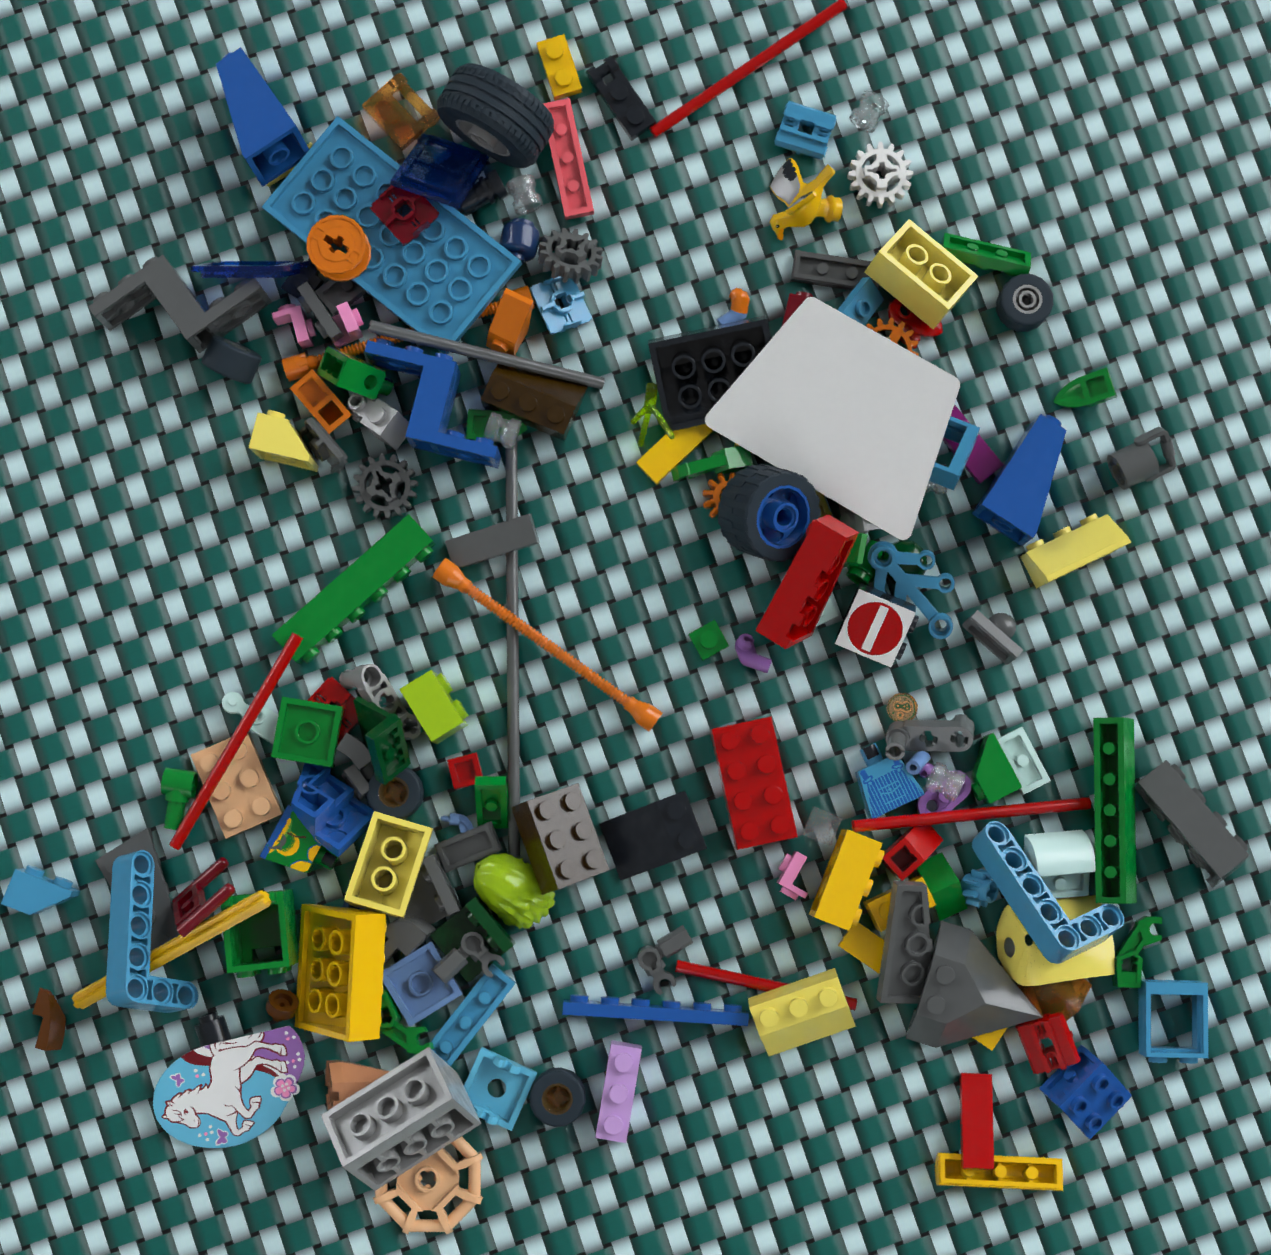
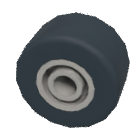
[996,274,1054,332]

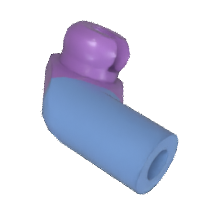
[906,751,934,778]

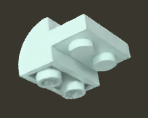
[1024,830,1096,899]

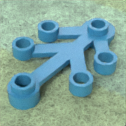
[868,541,955,639]

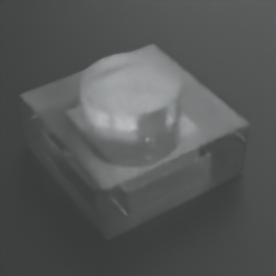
[802,806,842,846]

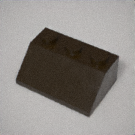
[480,364,588,441]

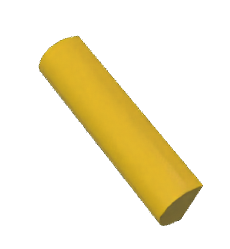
[935,1153,1063,1191]

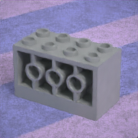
[321,1047,482,1191]

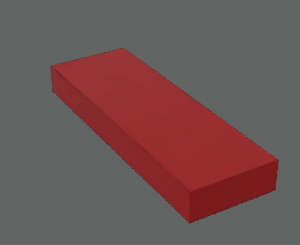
[960,1073,994,1170]

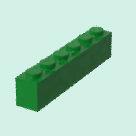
[272,514,436,665]
[1093,717,1137,904]

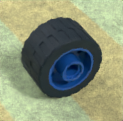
[718,464,821,562]

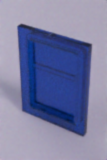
[390,133,489,209]
[190,261,309,278]

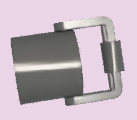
[1107,427,1176,490]

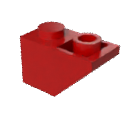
[882,825,943,881]

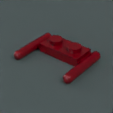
[172,857,235,937]

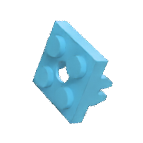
[464,1047,538,1131]

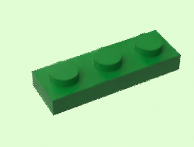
[941,233,1031,277]

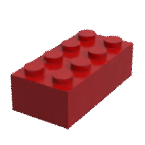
[710,716,798,850]

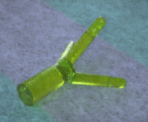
[630,383,675,447]

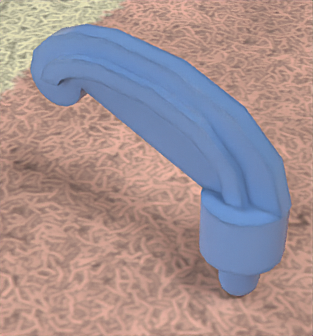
[441,813,473,833]

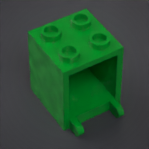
[221,889,299,978]

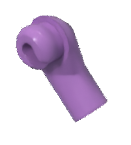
[735,633,772,673]

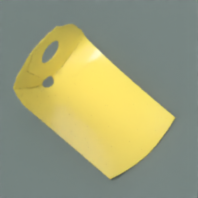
[996,895,1115,986]

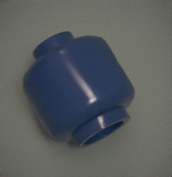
[499,218,540,265]

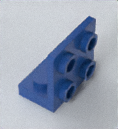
[1039,1045,1132,1139]

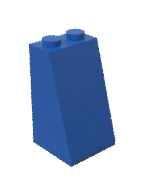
[216,47,309,187]
[971,414,1067,546]

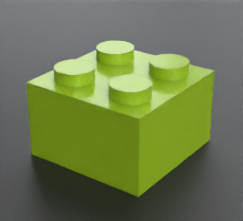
[399,670,469,744]

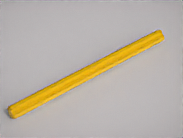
[72,890,271,1009]

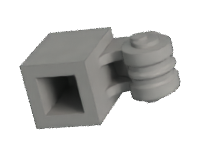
[347,393,409,450]

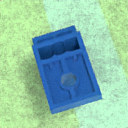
[364,338,501,469]

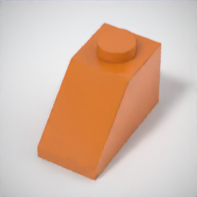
[486,288,534,356]

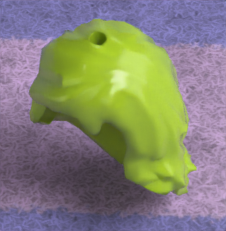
[473,853,555,929]

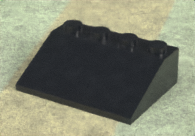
[648,315,771,432]

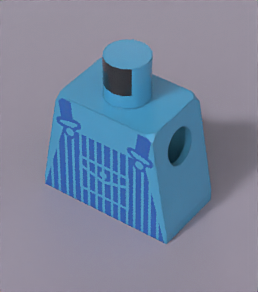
[855,743,925,819]

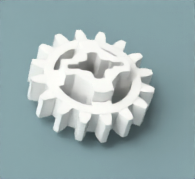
[847,142,913,208]

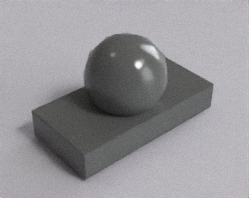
[962,610,1023,665]

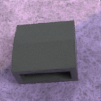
[336,733,372,770]

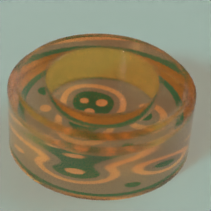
[886,693,918,722]

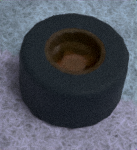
[366,768,424,819]
[530,1067,586,1127]

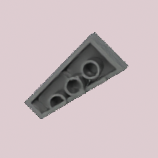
[1135,760,1250,888]

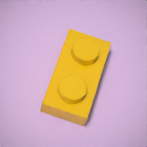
[536,34,582,101]

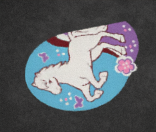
[153,1026,305,1148]

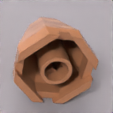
[325,1060,390,1110]

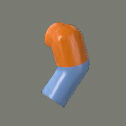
[717,288,750,325]

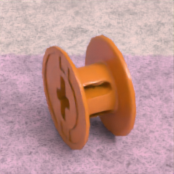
[307,215,371,281]

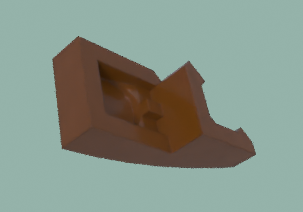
[33,988,66,1051]

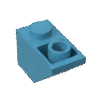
[1,865,80,915]

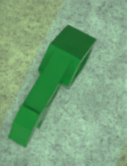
[671,446,753,482]
[1112,916,1162,988]
[380,990,434,1054]

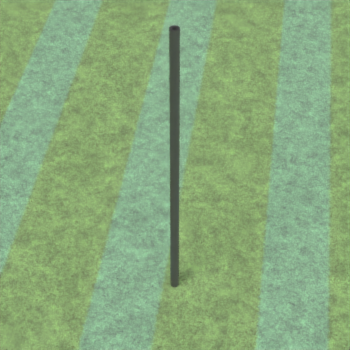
[505,437,520,857]

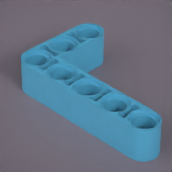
[972,821,1124,964]
[106,850,198,1013]

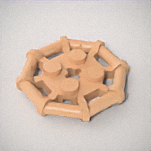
[373,1136,483,1235]

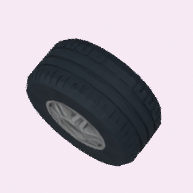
[437,63,554,169]

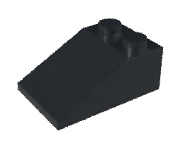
[599,791,707,880]

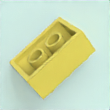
[1020,513,1131,589]
[344,811,433,918]
[748,968,856,1056]

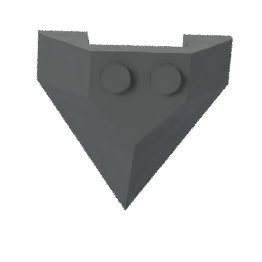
[905,920,1043,1048]

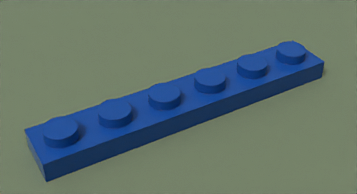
[562,994,749,1026]

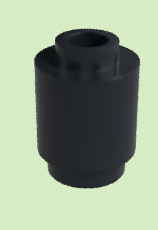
[194,1011,232,1047]

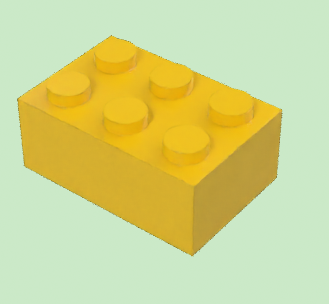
[809,829,885,931]

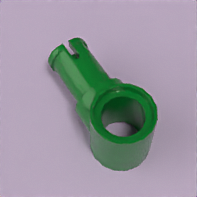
[161,767,198,830]

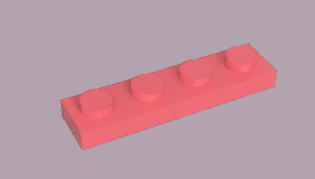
[543,98,594,220]

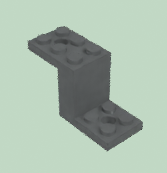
[88,254,272,353]

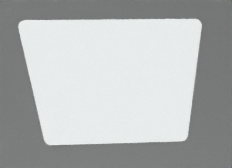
[705,297,960,540]

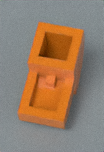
[290,369,352,434]

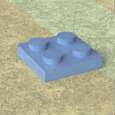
[383,941,463,1027]

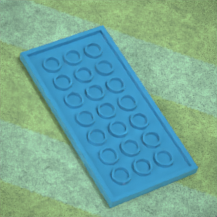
[262,116,522,355]

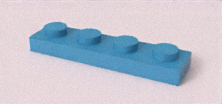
[431,963,516,1066]

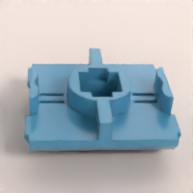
[774,101,837,160]
[529,276,592,335]

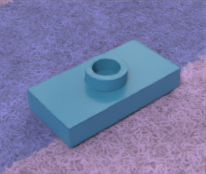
[838,277,884,326]

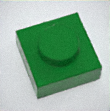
[688,620,729,661]

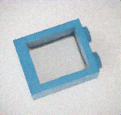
[929,416,980,491]
[1138,979,1208,1064]

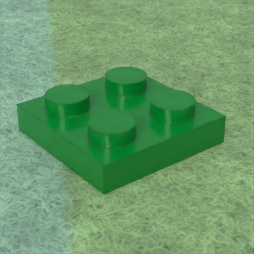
[271,696,344,768]

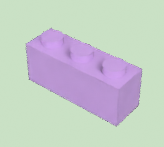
[595,1040,642,1143]

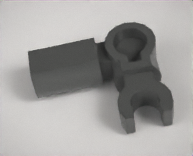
[637,925,694,995]
[432,932,505,984]

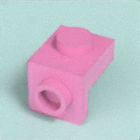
[332,301,364,348]
[272,304,316,349]
[776,851,808,901]

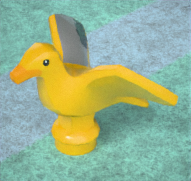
[770,158,843,240]

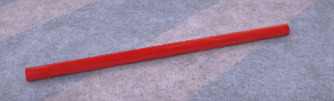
[649,0,848,138]
[169,632,303,850]
[852,797,1091,832]

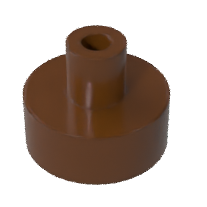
[266,989,299,1022]

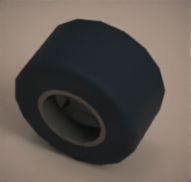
[201,336,262,384]

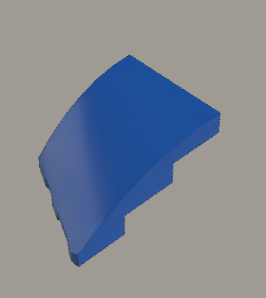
[291,763,374,857]

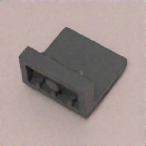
[398,854,462,924]

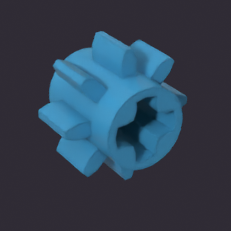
[961,869,999,908]

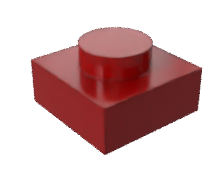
[447,752,483,790]

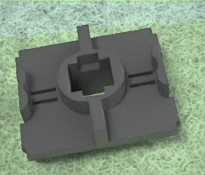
[300,417,348,474]

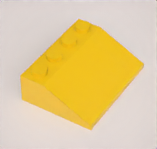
[295,904,387,1042]

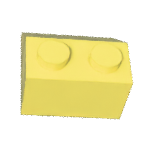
[249,410,319,472]

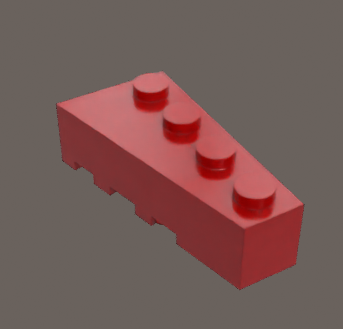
[755,514,859,649]

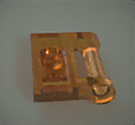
[361,73,440,151]

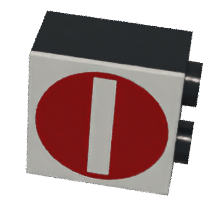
[835,582,919,667]

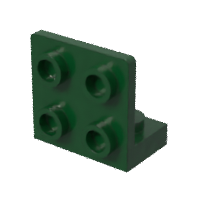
[353,696,411,785]
[431,896,516,982]

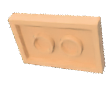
[191,732,283,839]

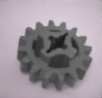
[538,228,603,284]
[352,453,419,520]

